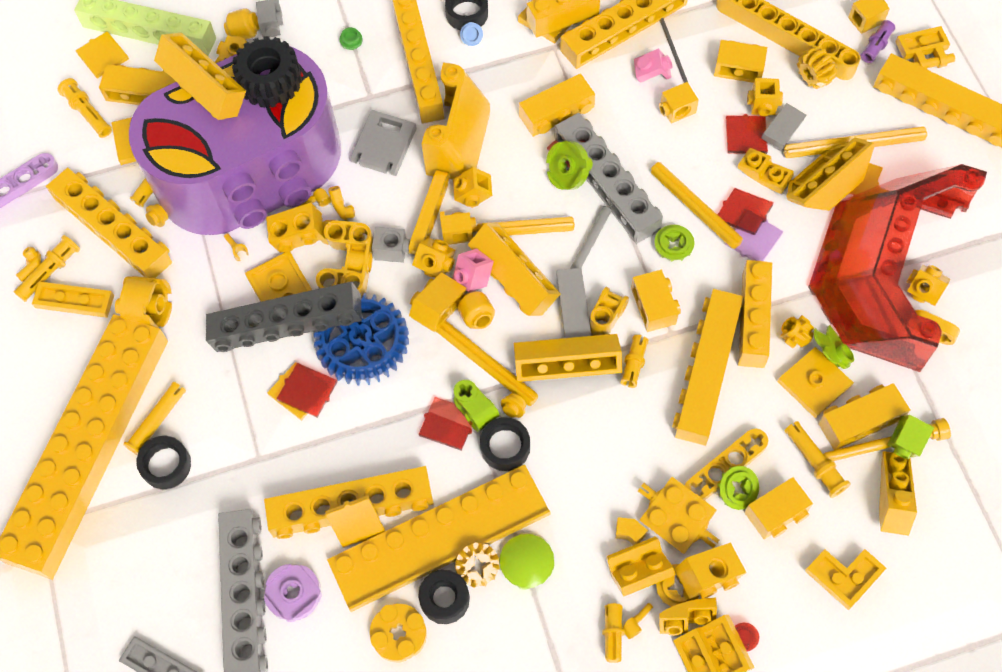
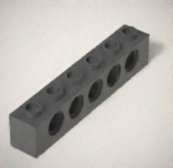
[205,281,362,352]

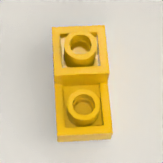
[738,148,794,194]
[659,597,717,636]

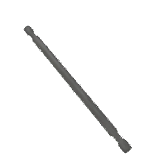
[660,18,688,83]

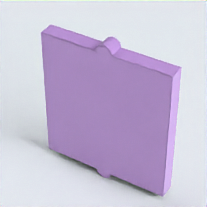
[725,211,784,261]

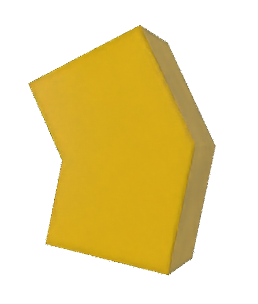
[615,517,648,545]

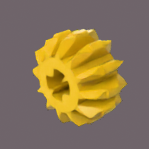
[796,46,838,89]

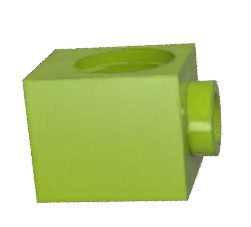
[887,414,935,459]

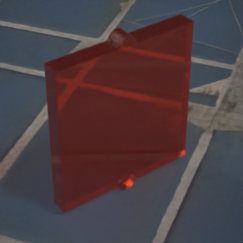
[725,114,768,154]
[717,188,774,235]
[277,363,338,418]
[418,397,473,451]

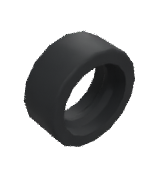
[445,0,488,31]
[480,417,530,471]
[136,435,191,490]

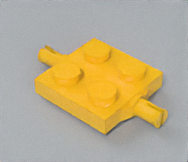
[637,477,720,555]

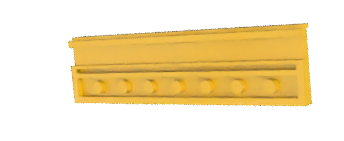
[327,464,551,612]

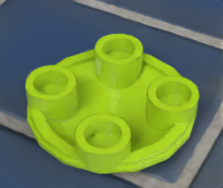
[500,534,555,590]

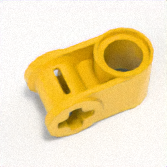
[590,286,629,336]

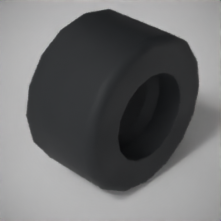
[418,569,470,625]

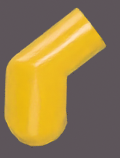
[328,186,355,221]

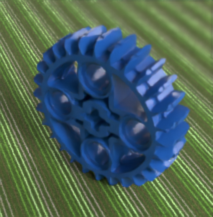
[314,293,409,386]

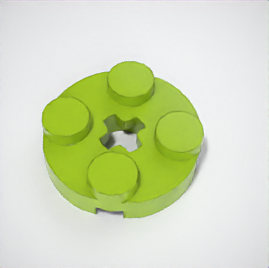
[546,141,593,190]

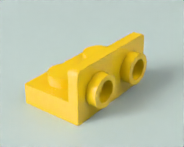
[606,536,675,597]

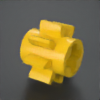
[780,315,814,348]

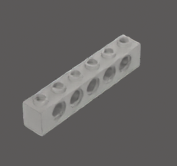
[555,113,663,244]
[218,509,268,672]

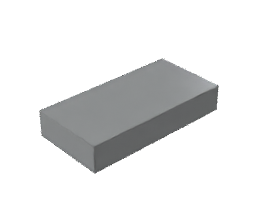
[761,103,807,151]

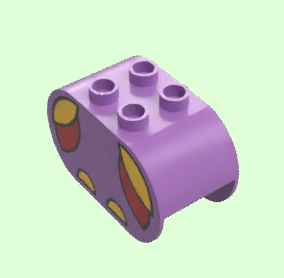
[129,46,341,235]

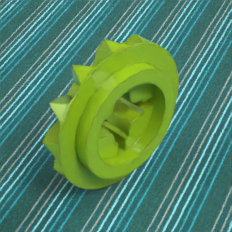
[654,225,695,262]
[717,466,759,510]

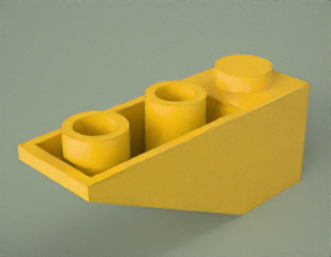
[879,451,917,536]

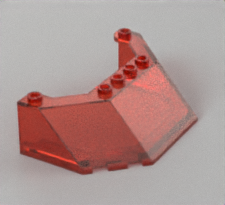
[808,164,987,372]

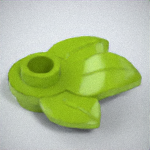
[813,325,855,369]

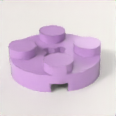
[264,564,322,623]

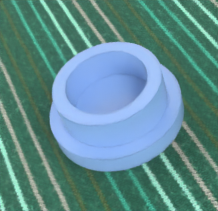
[460,22,483,46]

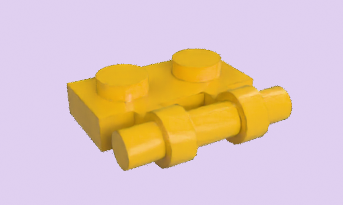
[895,26,955,69]

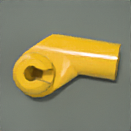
[16,247,41,282]

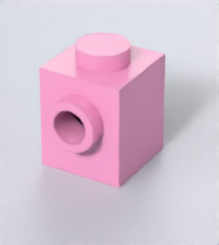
[452,249,494,293]

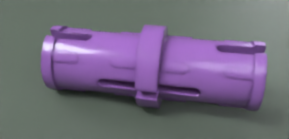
[860,20,896,63]

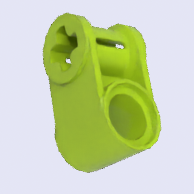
[453,380,500,432]

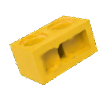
[266,202,325,253]

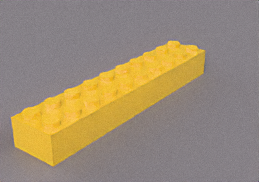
[0,314,168,580]

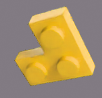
[805,549,887,610]

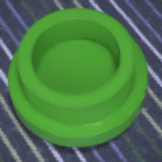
[339,27,363,50]

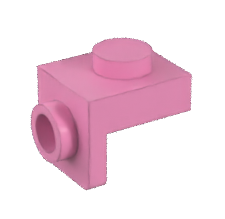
[633,48,673,83]

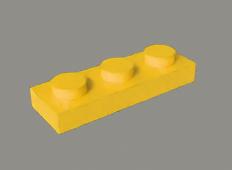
[32,281,115,318]

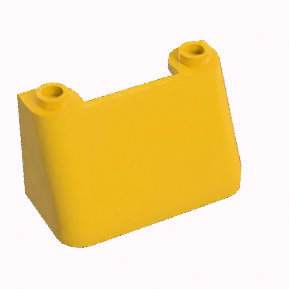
[421,62,490,180]

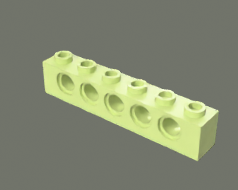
[74,0,217,56]

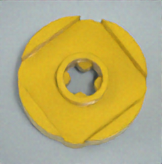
[369,604,427,663]

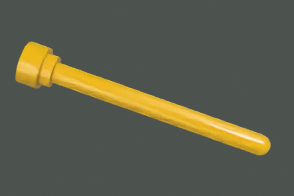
[823,418,951,462]

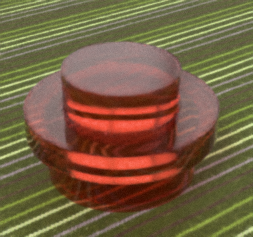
[735,622,760,652]

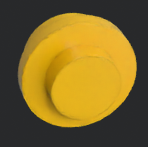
[145,204,168,227]
[501,393,526,418]

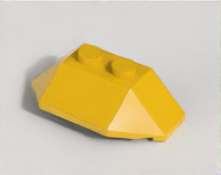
[786,137,875,211]

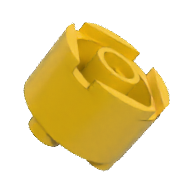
[115,276,172,328]

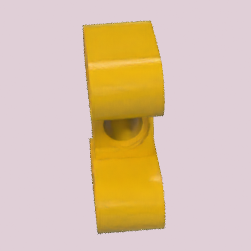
[316,220,373,298]

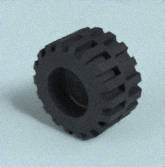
[232,36,302,108]

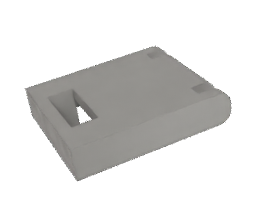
[350,109,417,176]

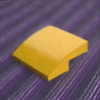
[673,614,755,672]

